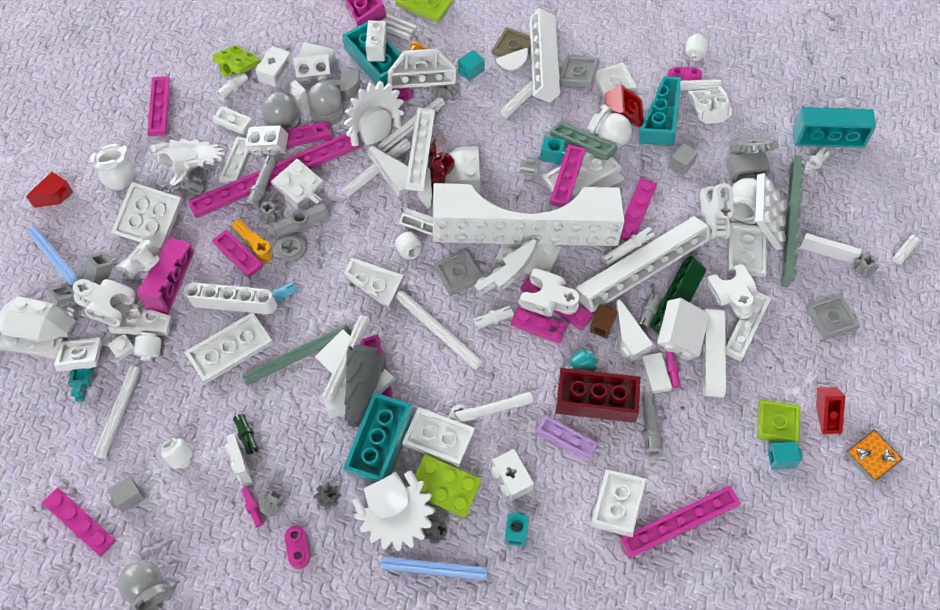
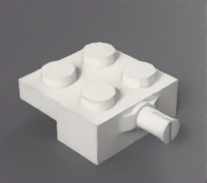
[271,159,323,210]

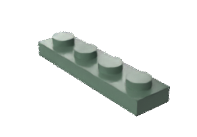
[550,121,618,161]

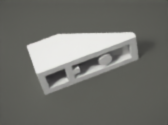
[368,146,410,197]
[615,300,653,363]

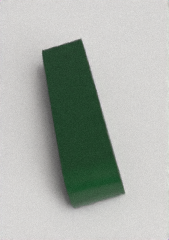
[650,256,706,335]

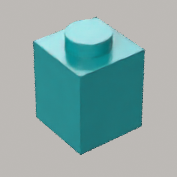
[458,50,485,81]
[767,441,802,470]

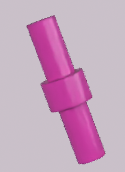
[665,351,681,388]
[241,487,264,527]

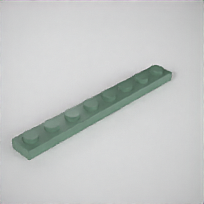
[781,155,804,288]

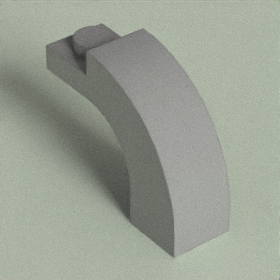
[46,252,114,307]

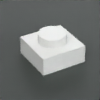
[107,334,134,361]

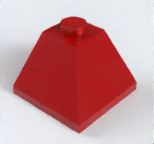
[604,84,644,128]

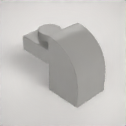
[324,69,360,102]

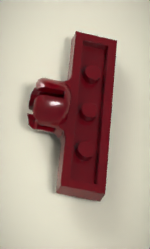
[428,138,455,205]

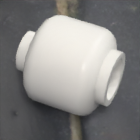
[686,34,709,61]
[395,232,422,260]
[134,333,161,361]
[161,438,193,469]

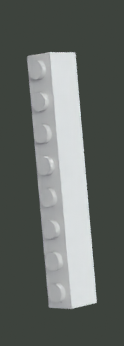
[575,216,710,313]

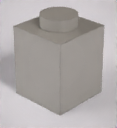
[669,143,698,176]
[107,476,145,513]

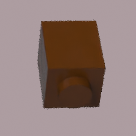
[590,304,618,339]

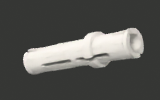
[602,227,655,266]

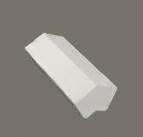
[399,208,433,236]

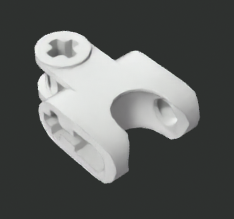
[700,183,733,240]
[116,240,160,279]
[707,264,757,319]
[518,269,579,316]
[73,279,137,327]

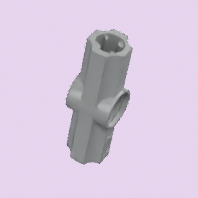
[272,203,329,239]

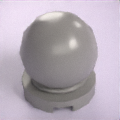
[307,81,344,126]
[262,92,300,130]
[117,560,174,610]

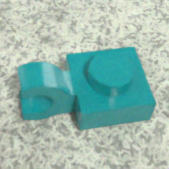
[68,367,94,402]

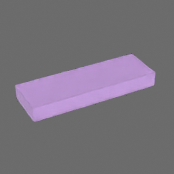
[535,415,599,462]

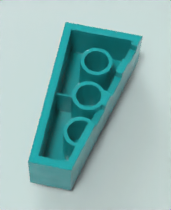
[639,76,681,146]

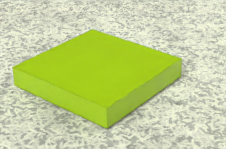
[757,399,800,445]

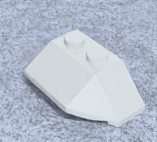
[388,49,456,89]
[445,146,481,196]
[0,296,76,342]

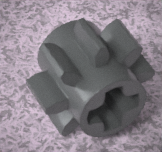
[313,482,341,510]
[422,516,448,543]

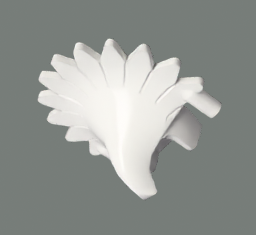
[344,81,404,146]
[151,139,225,187]
[352,470,435,551]

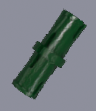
[233,414,259,455]

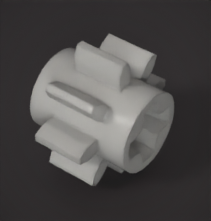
[520,157,540,180]
[181,174,204,198]
[257,200,281,224]
[853,253,879,277]
[258,490,285,517]

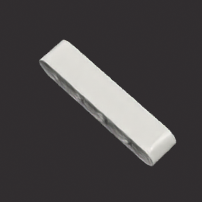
[184,283,277,314]
[702,309,726,398]

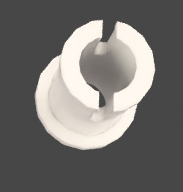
[809,148,830,169]

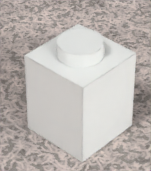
[322,386,346,419]

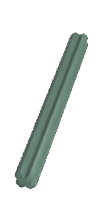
[242,324,351,385]

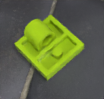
[212,45,261,77]

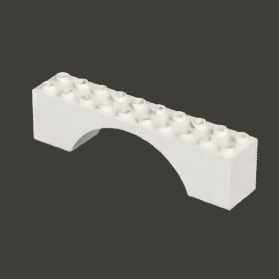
[432,183,624,246]

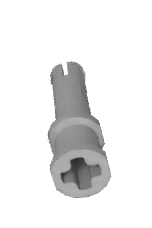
[244,156,277,210]
[642,395,663,457]

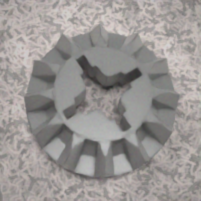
[431,80,458,100]
[275,235,305,263]

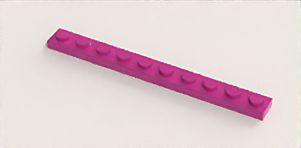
[187,133,360,218]

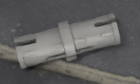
[638,293,662,331]

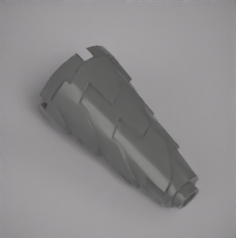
[344,345,388,427]

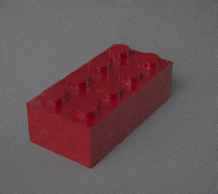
[555,368,641,423]

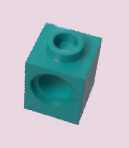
[540,136,567,164]
[504,512,529,547]

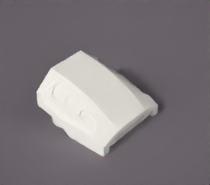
[688,87,732,124]

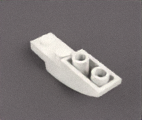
[474,239,537,296]

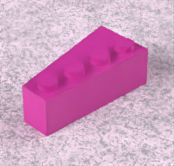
[344,0,386,27]
[137,238,194,315]

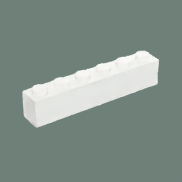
[530,8,560,103]

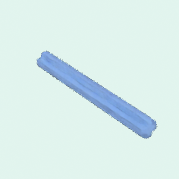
[28,227,78,285]
[381,557,488,580]

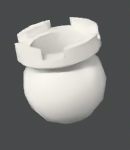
[587,105,632,148]
[91,144,135,191]
[729,178,757,225]

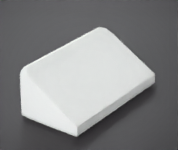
[299,42,336,69]
[418,167,432,208]

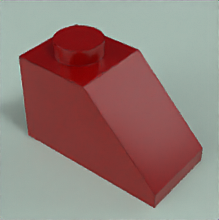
[26,172,73,208]
[816,387,846,434]

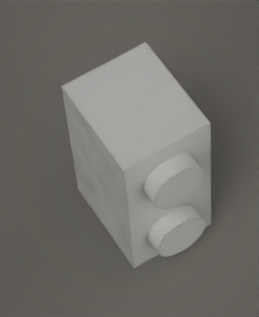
[726,152,771,183]

